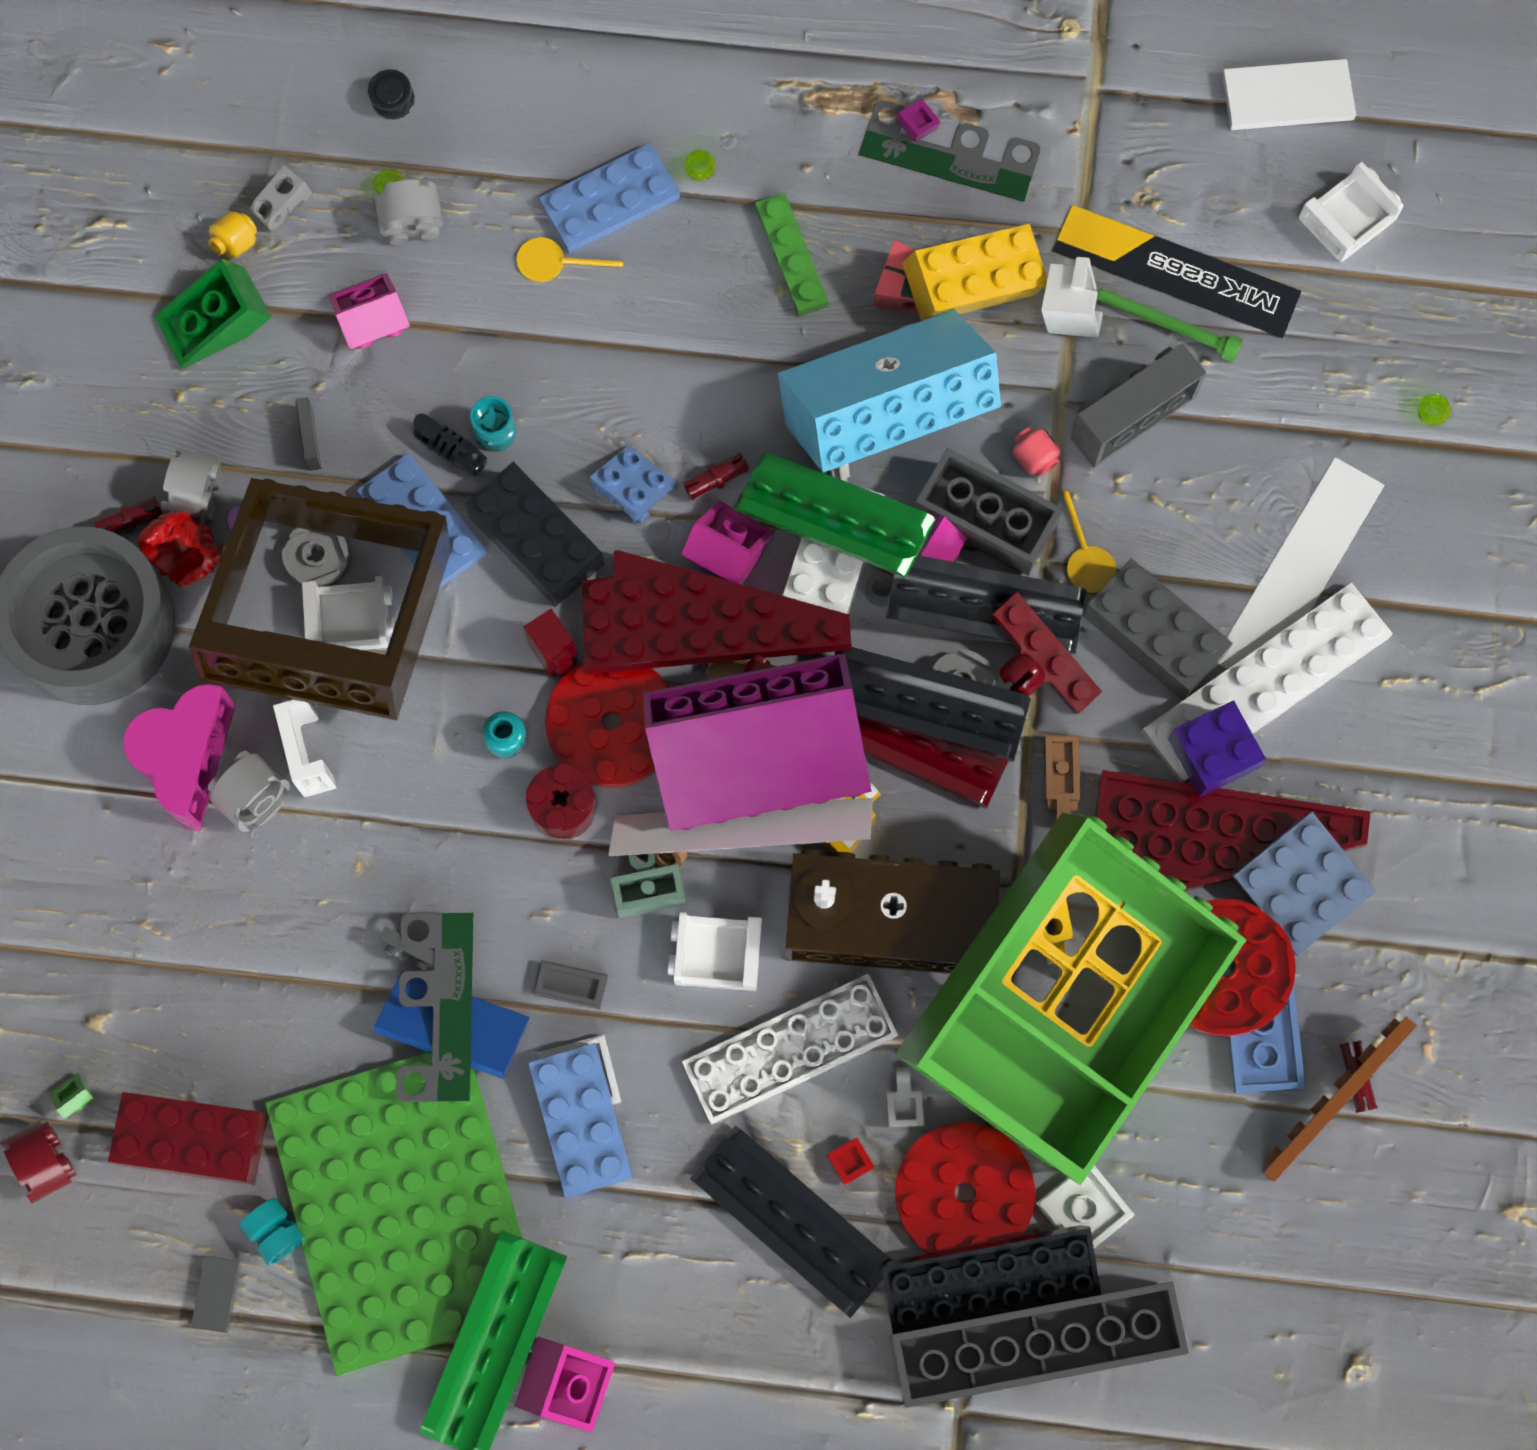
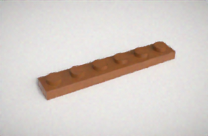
[1263,1016,1417,1182]

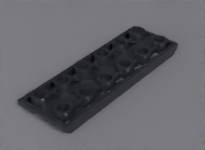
[886,555,1086,654]
[834,647,1031,762]
[690,1125,893,1319]
[881,1225,1101,1334]

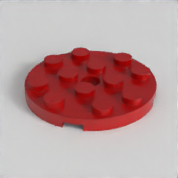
[545,663,669,788]
[1189,899,1296,1037]
[895,1122,1035,1254]

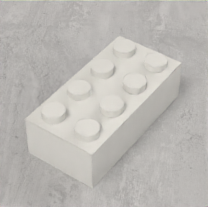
[783,489,885,614]

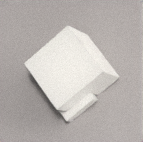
[1041,257,1103,338]

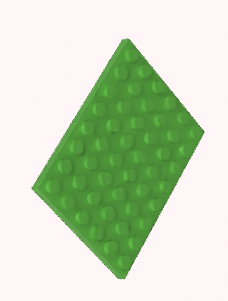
[265,1052,523,1376]

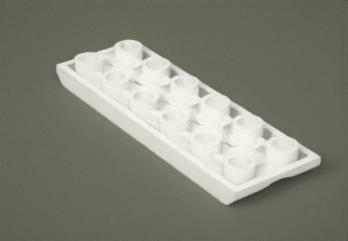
[682,974,898,1125]

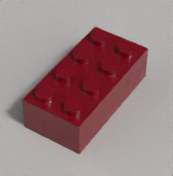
[108,1092,268,1186]

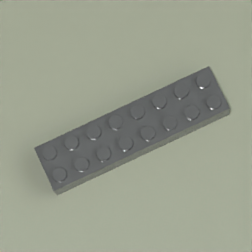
[890,1281,1189,1408]

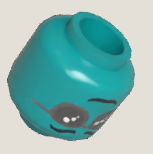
[482,711,527,759]

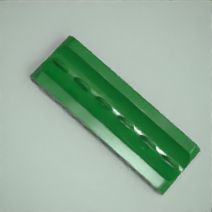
[733,452,936,578]
[419,1230,567,1450]

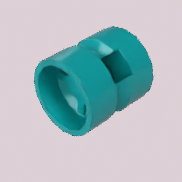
[470,396,517,452]
[238,1198,305,1266]

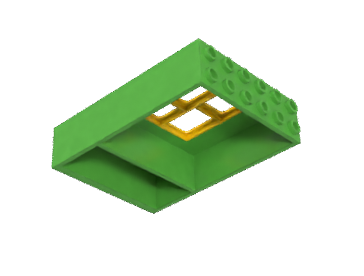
[895,812,1247,1185]

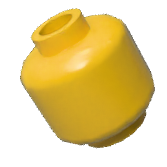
[208,211,257,259]

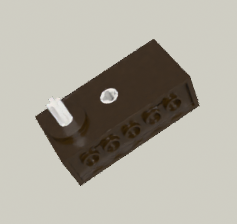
[785,849,1000,974]

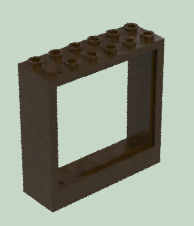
[189,478,451,720]

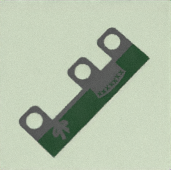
[859,100,1040,202]
[396,912,474,1102]

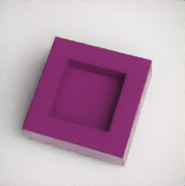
[896,99,941,142]

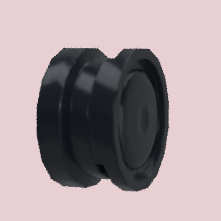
[367,69,415,120]

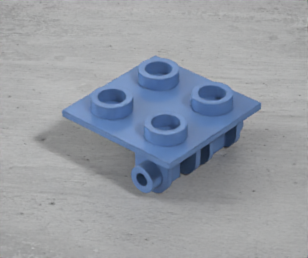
[589,445,678,523]

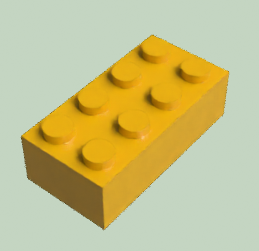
[902,224,1048,321]

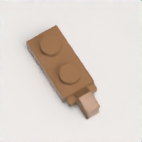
[1044,735,1080,822]

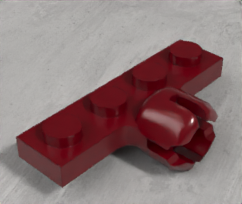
[990,592,1102,714]

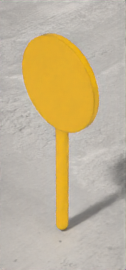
[517,237,624,282]
[1063,491,1116,594]

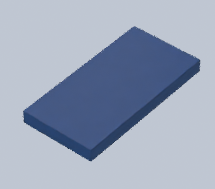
[374,971,530,1079]

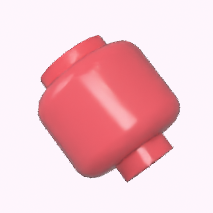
[1012,427,1060,477]

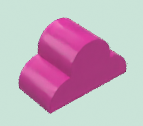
[123,685,236,831]

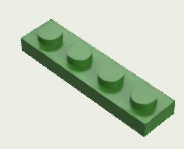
[755,192,829,317]

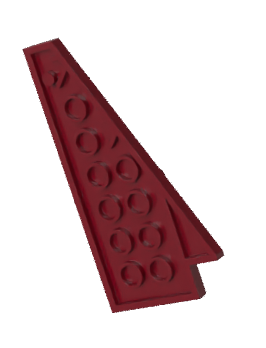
[582,550,852,674]
[1095,770,1371,892]

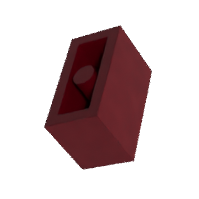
[523,609,578,677]

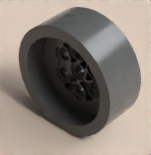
[0,526,175,705]

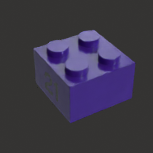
[1168,700,1266,798]

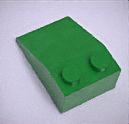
[154,258,271,368]

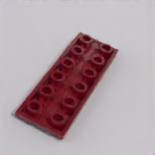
[858,719,1008,809]

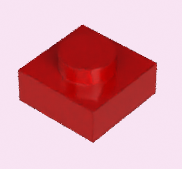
[827,1137,875,1186]

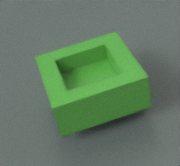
[50,1073,93,1119]

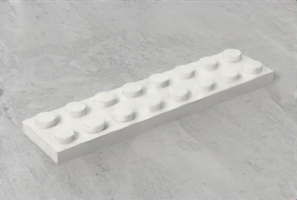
[1141,582,1393,783]

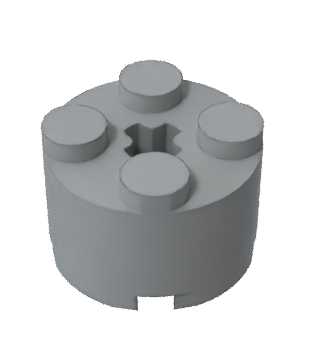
[374,179,443,245]
[161,449,224,522]
[208,751,290,832]

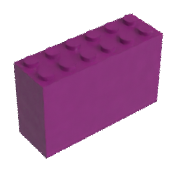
[643,653,872,831]

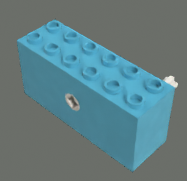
[777,309,1001,482]

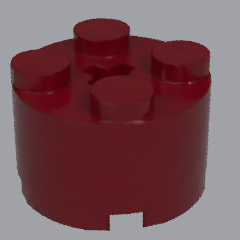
[526,764,596,839]
[0,1121,77,1204]

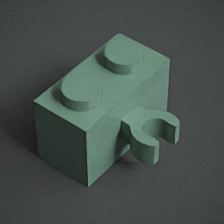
[611,854,686,918]

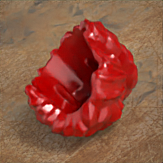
[136,510,220,588]

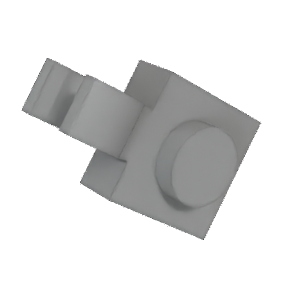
[886,1067,924,1128]

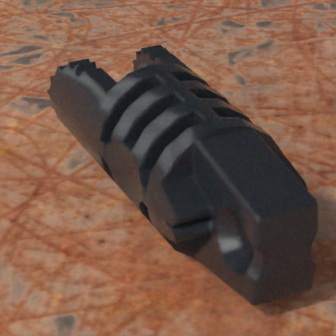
[413,413,487,477]

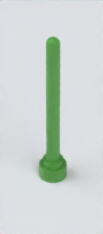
[1097,289,1243,363]

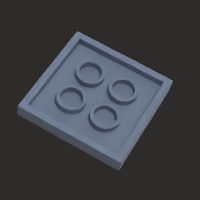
[1231,812,1376,956]

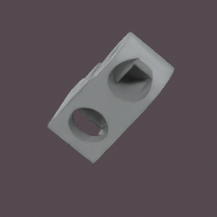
[250,165,313,230]

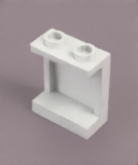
[1298,162,1403,263]
[302,576,395,650]
[273,698,337,797]
[668,912,762,991]

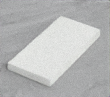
[1222,59,1356,130]

